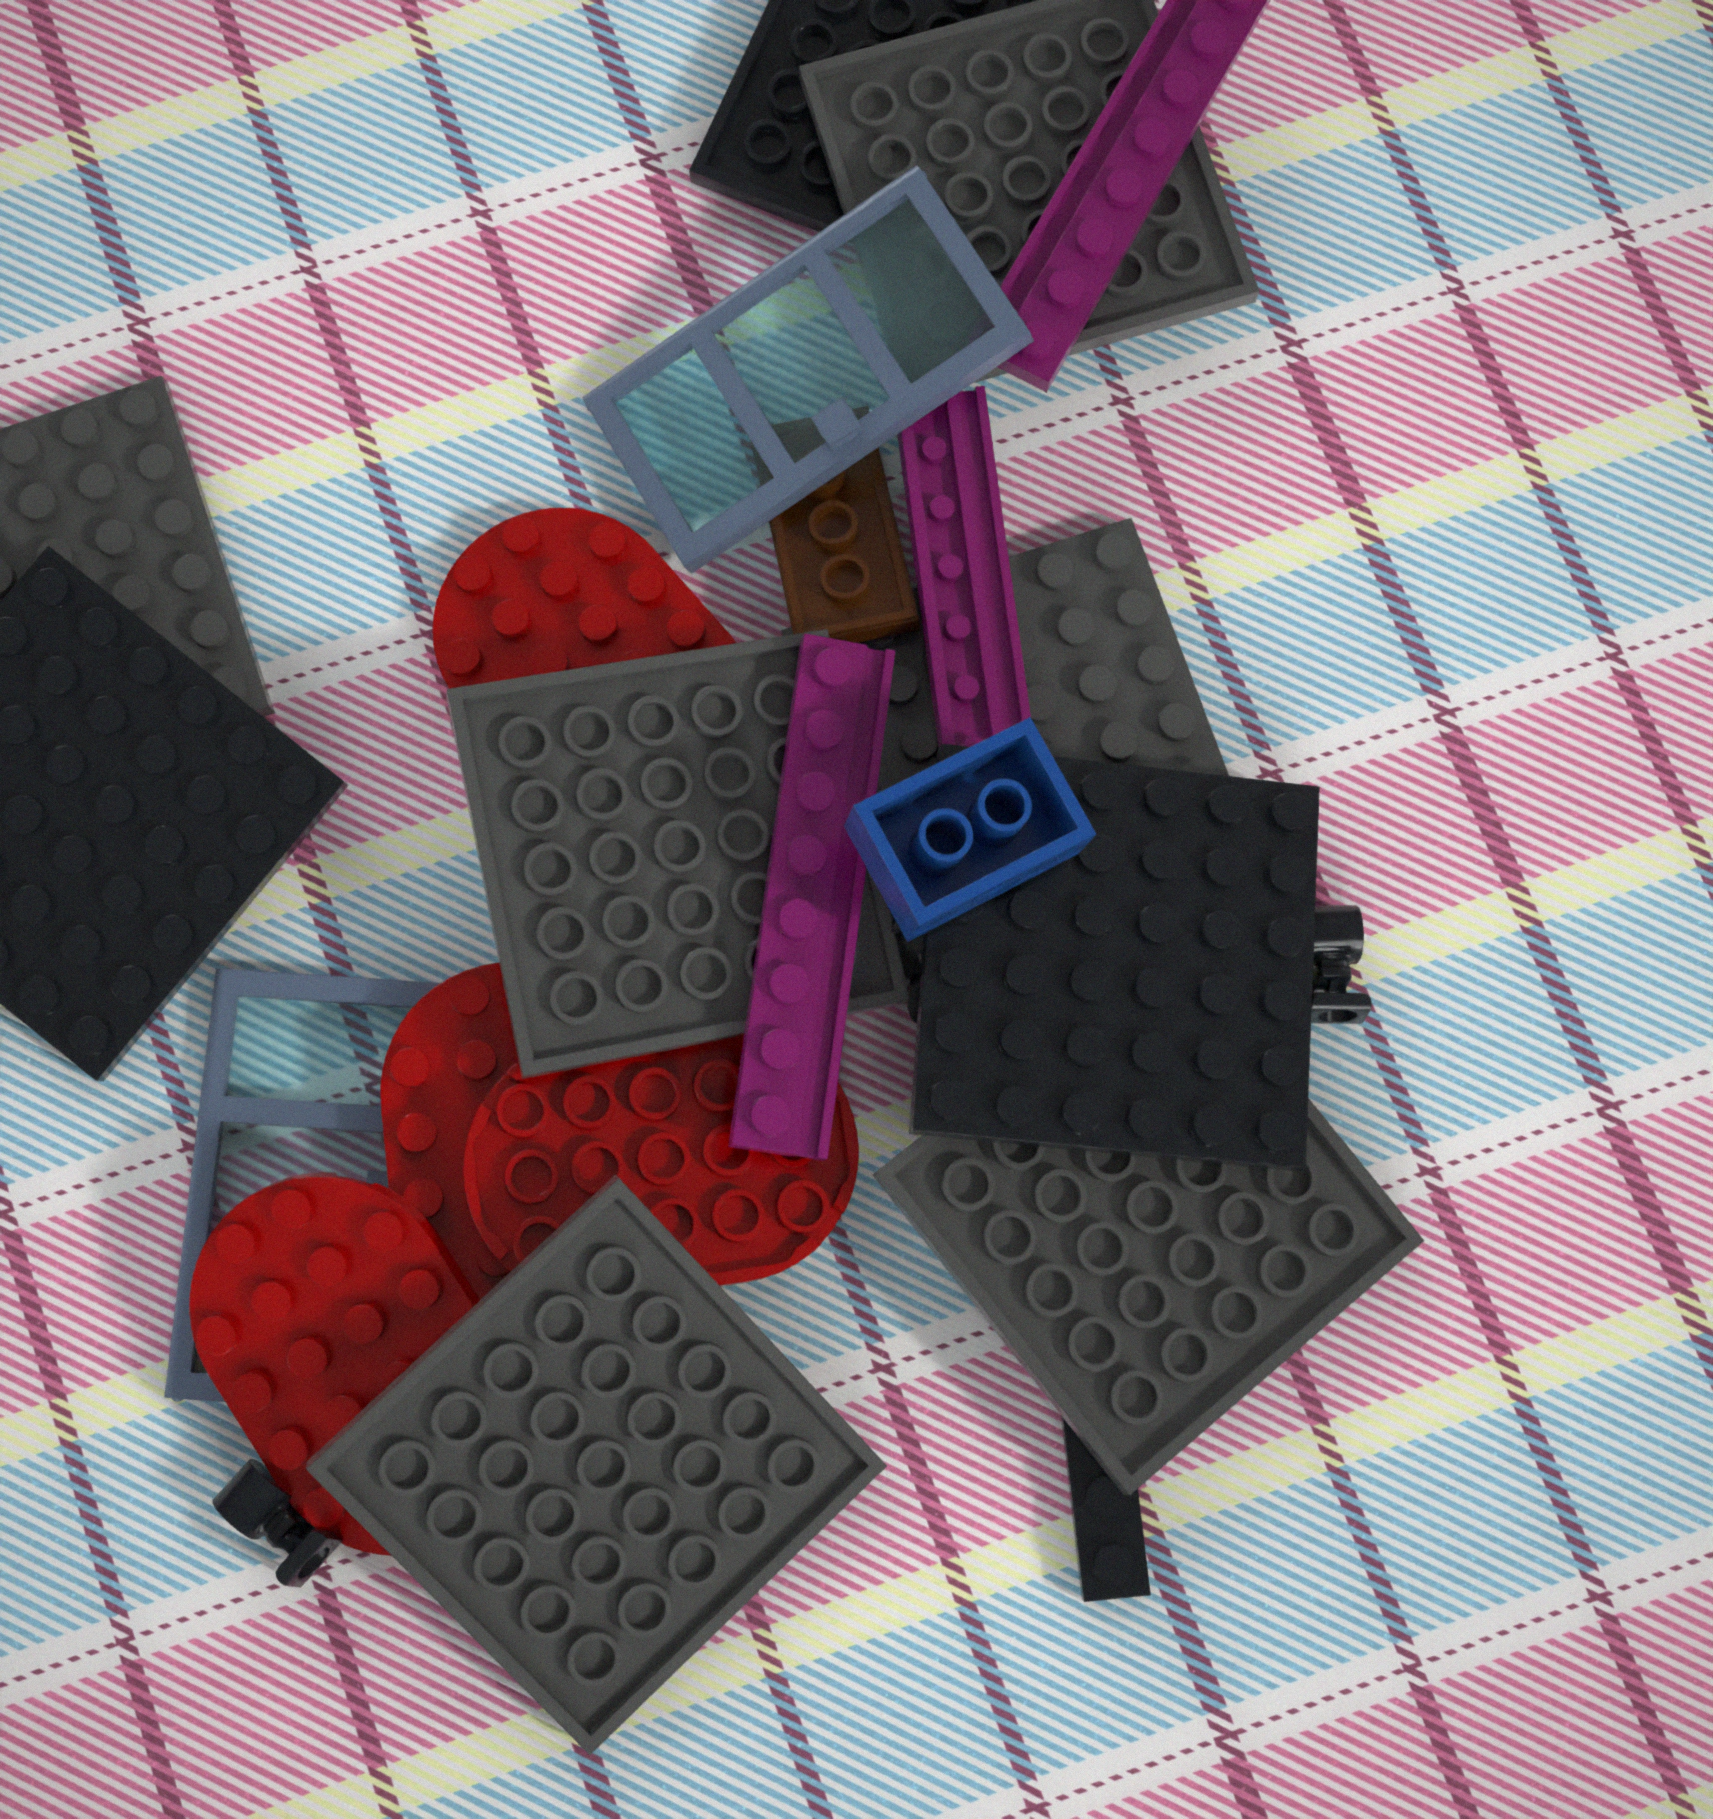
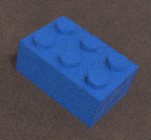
[844,717,1096,942]

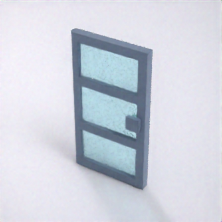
[582,164,1034,574]
[164,968,440,1402]

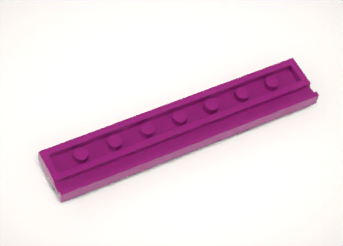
[968,0,1271,393]
[897,386,1031,747]
[728,633,896,1161]

